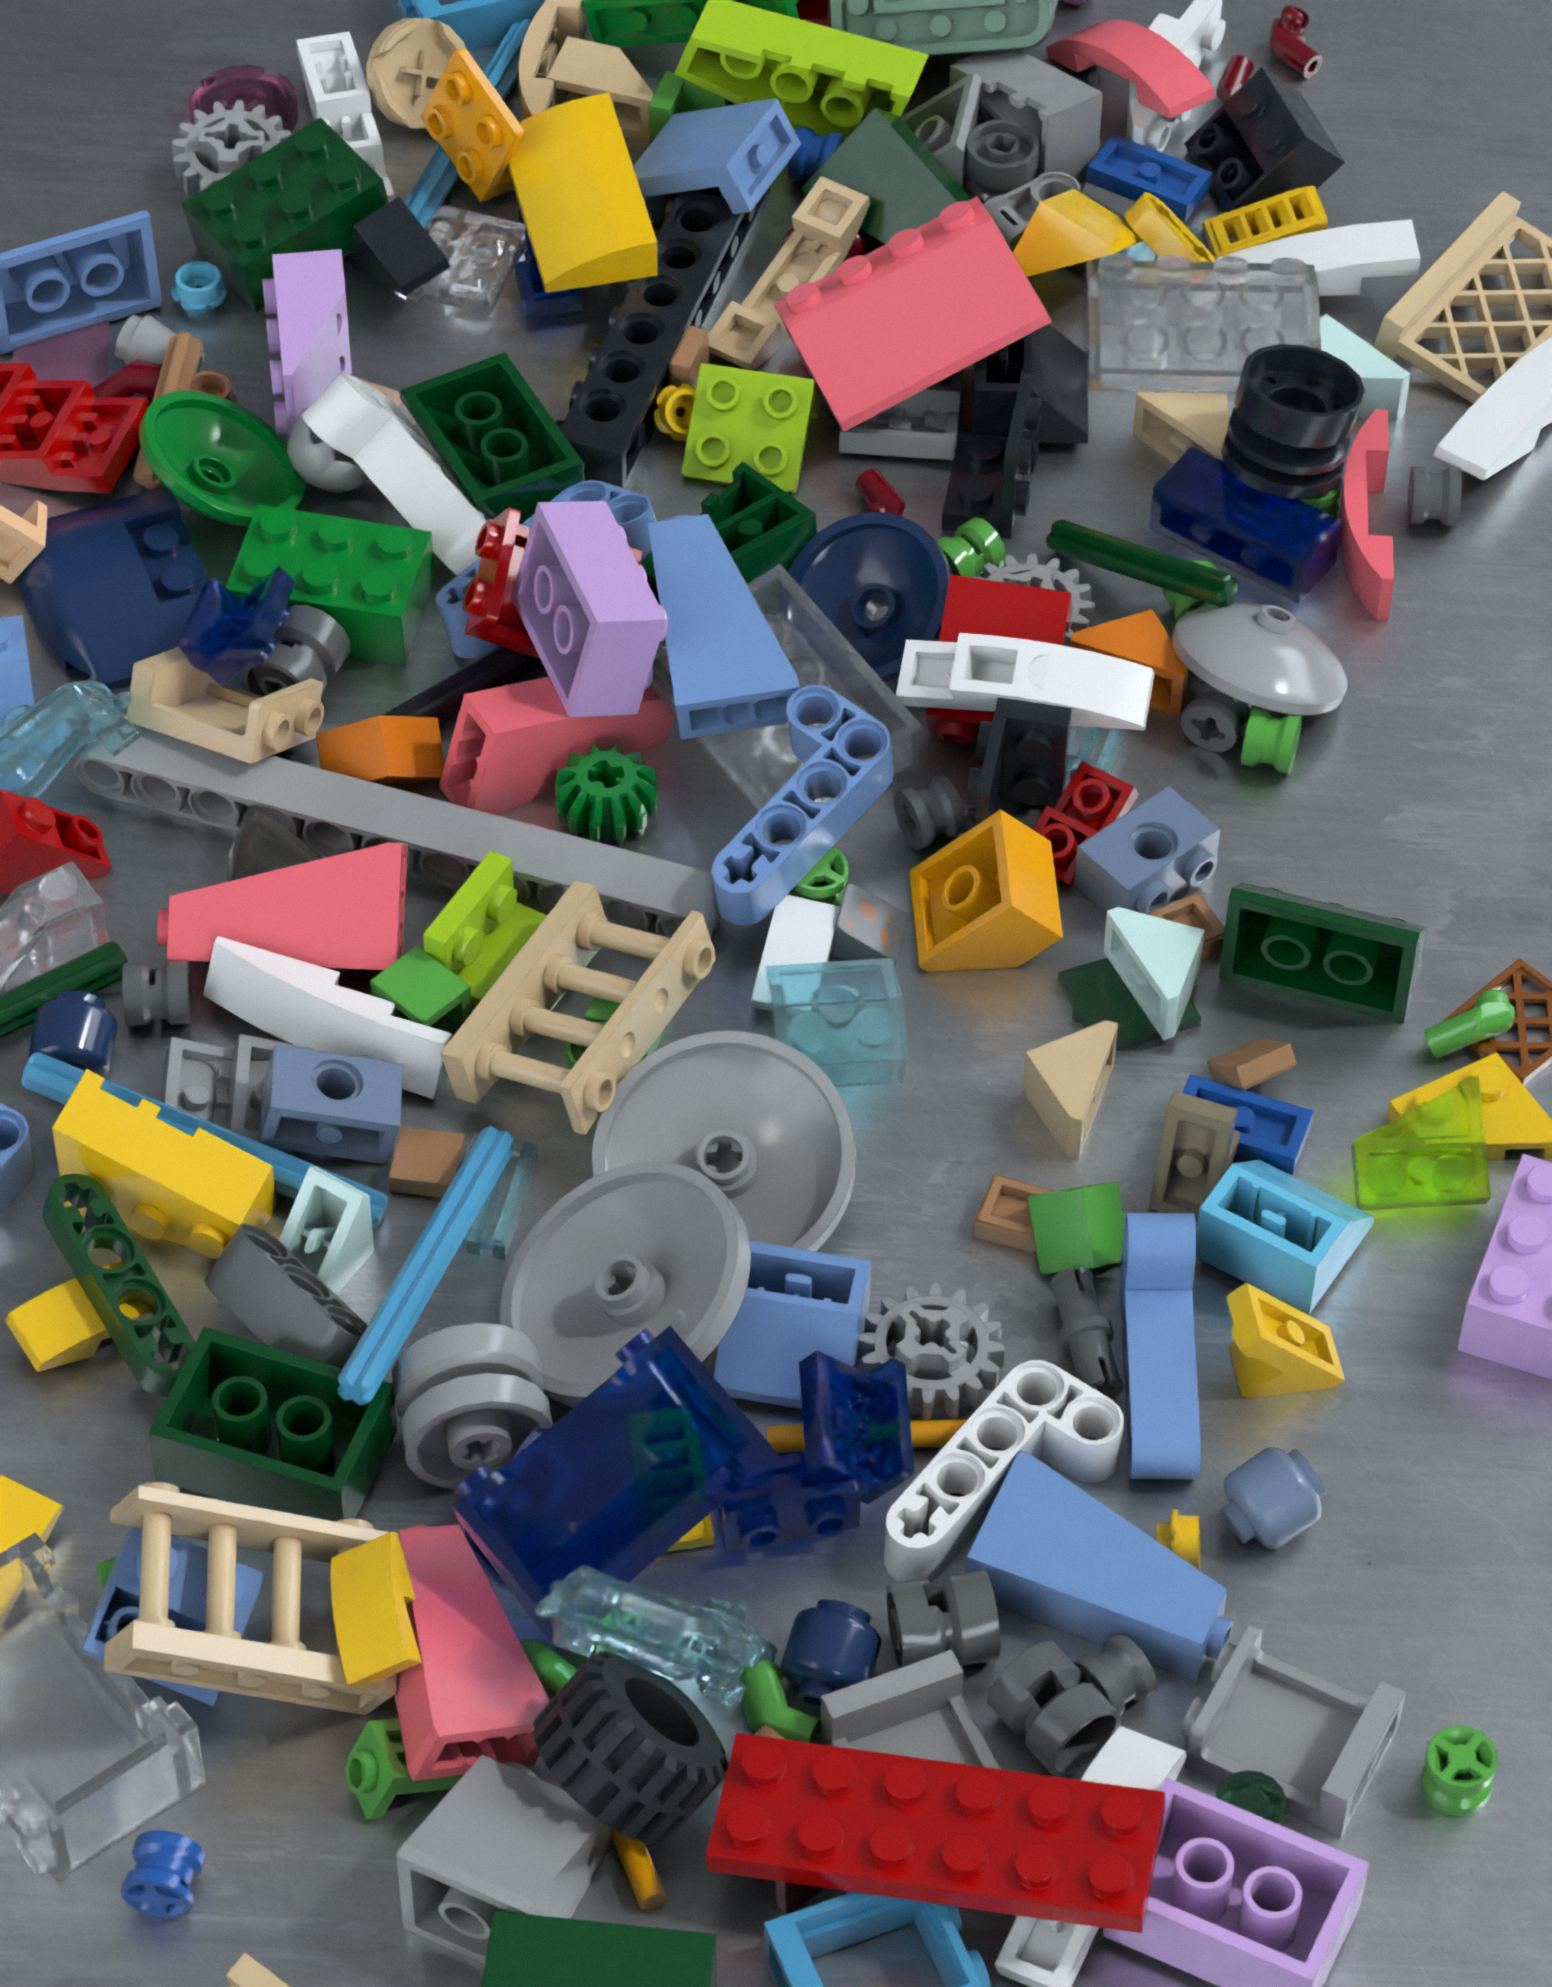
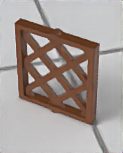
[1444,958,1552,1085]

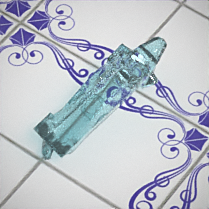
[0,680,142,798]
[535,1565,778,1709]

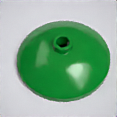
[139,391,305,527]

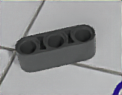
[204,1223,368,1368]

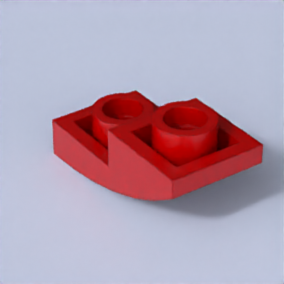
[1033,761,1139,888]

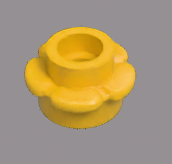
[653,384,696,441]
[1157,1509,1200,1570]

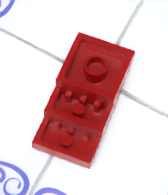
[0,363,150,493]

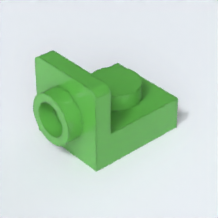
[344,1718,463,1819]

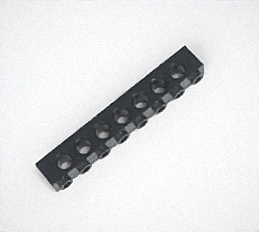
[555,187,770,489]

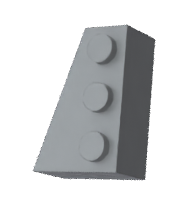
[949,50,1103,184]

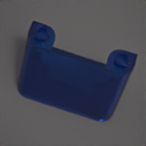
[451,1325,779,1646]

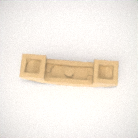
[519,0,588,121]
[709,176,870,370]

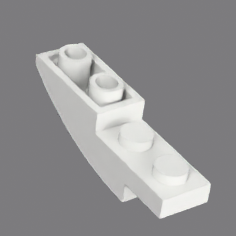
[1126,0,1226,152]
[896,633,1155,730]
[995,1726,1187,1987]

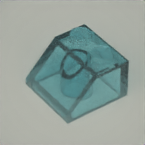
[765,958,908,1087]

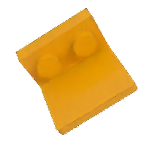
[421,48,524,202]

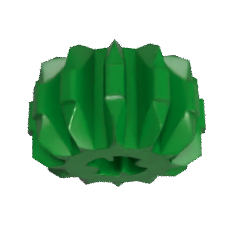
[555,742,658,846]

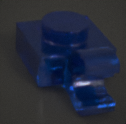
[515,230,582,319]

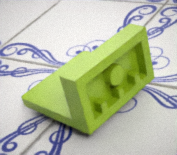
[682,363,821,494]
[423,850,598,1011]

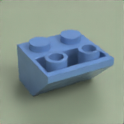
[712,1241,871,1416]
[81,1527,267,1706]

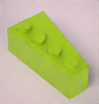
[674,0,929,140]

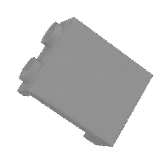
[1181,1625,1406,1837]
[820,1650,1000,1769]

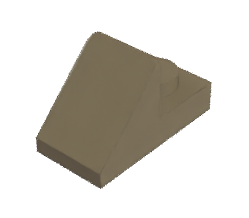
[1149,1091,1240,1223]

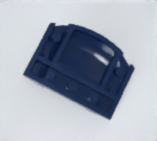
[20,487,238,694]

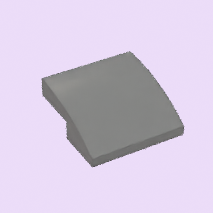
[839,369,963,460]
[161,1034,295,1155]

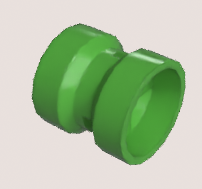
[936,517,1007,577]

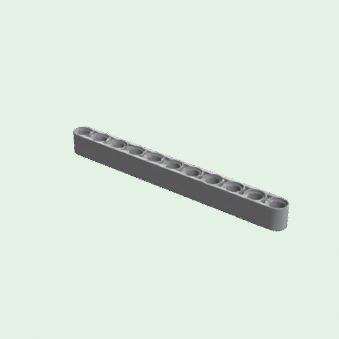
[73,714,721,938]

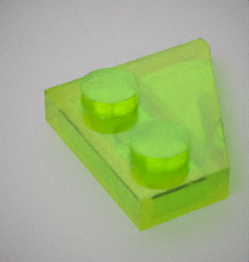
[1351,1076,1491,1210]

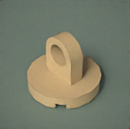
[366,18,465,128]

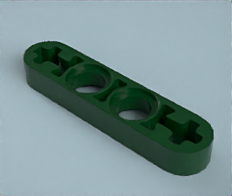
[42,1173,196,1397]

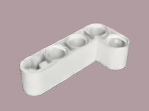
[302,371,494,576]
[884,1360,1124,1583]

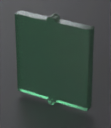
[1058,958,1202,1051]

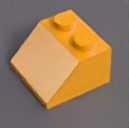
[909,809,1063,972]

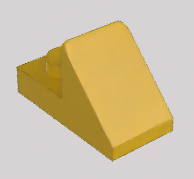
[1226,1283,1345,1398]

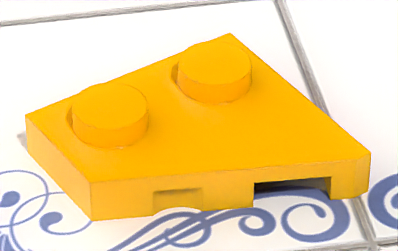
[1386,1052,1552,1162]

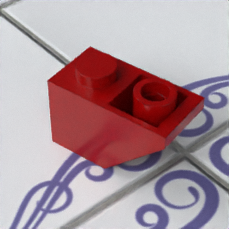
[0,789,112,899]

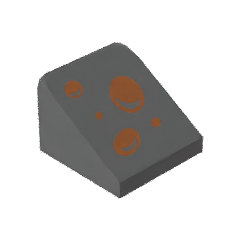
[834,883,908,967]

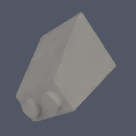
[396,1755,612,1964]

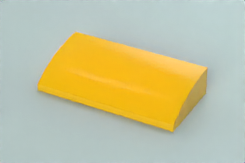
[507,92,658,293]

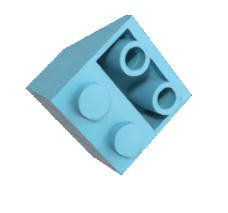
[1196,1160,1374,1314]

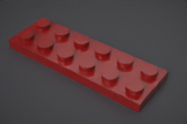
[706,1733,1166,1933]

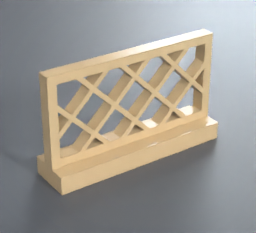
[1373,191,1552,404]

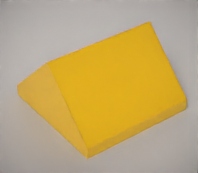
[1013,189,1143,277]

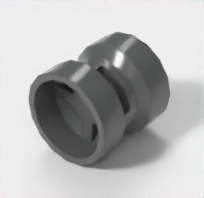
[122,961,192,1027]

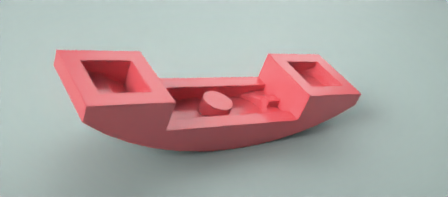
[1046,19,1215,119]
[1338,409,1394,620]

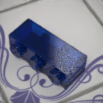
[1149,446,1342,604]

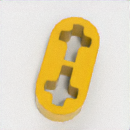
[1124,192,1220,290]

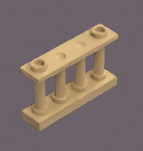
[440,880,717,1135]
[104,1482,399,1715]

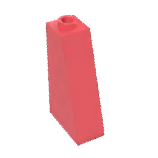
[438,661,676,815]
[157,842,408,970]
[395,1524,550,1781]

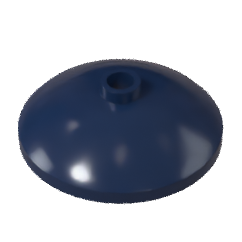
[780,512,952,687]

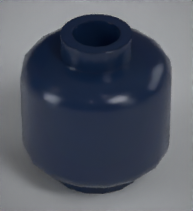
[28,991,118,1078]
[780,1599,882,1709]

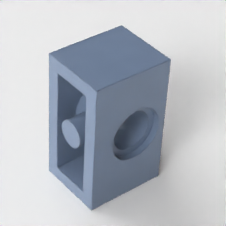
[1074,786,1220,915]
[259,1044,403,1165]

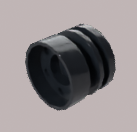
[1221,344,1365,499]

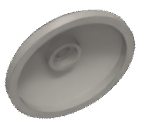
[1172,603,1348,715]

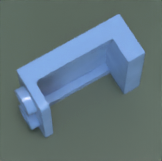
[633,98,801,223]

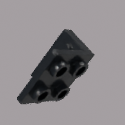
[941,374,1042,539]
[964,697,1072,833]

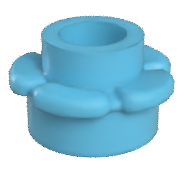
[171,261,227,313]

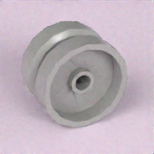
[391,1323,554,1489]

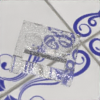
[395,206,529,316]

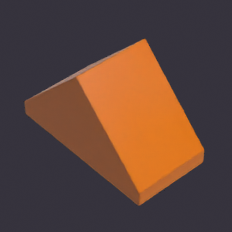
[1070,609,1188,716]
[316,715,445,787]

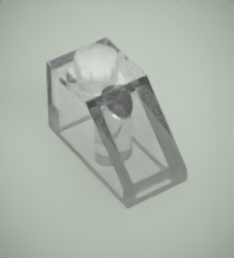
[0,861,108,994]

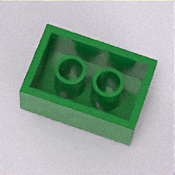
[225,504,434,667]

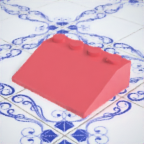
[773,196,1052,432]

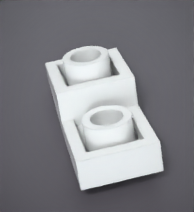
[751,895,840,1021]

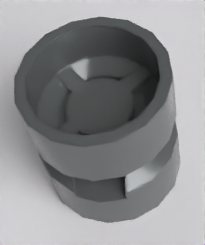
[964,119,1039,215]
[241,605,351,697]
[886,1570,1001,1669]
[987,1641,1122,1777]

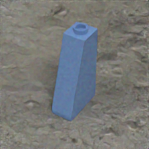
[647,514,800,740]
[966,1450,1233,1682]

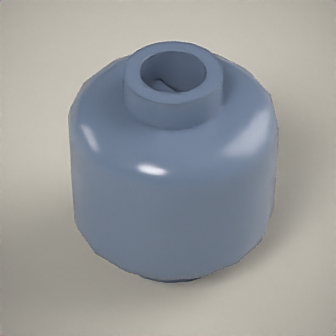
[1220,1447,1327,1550]

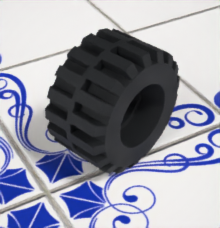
[533,1651,728,1844]

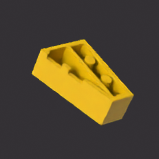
[52,1069,277,1259]

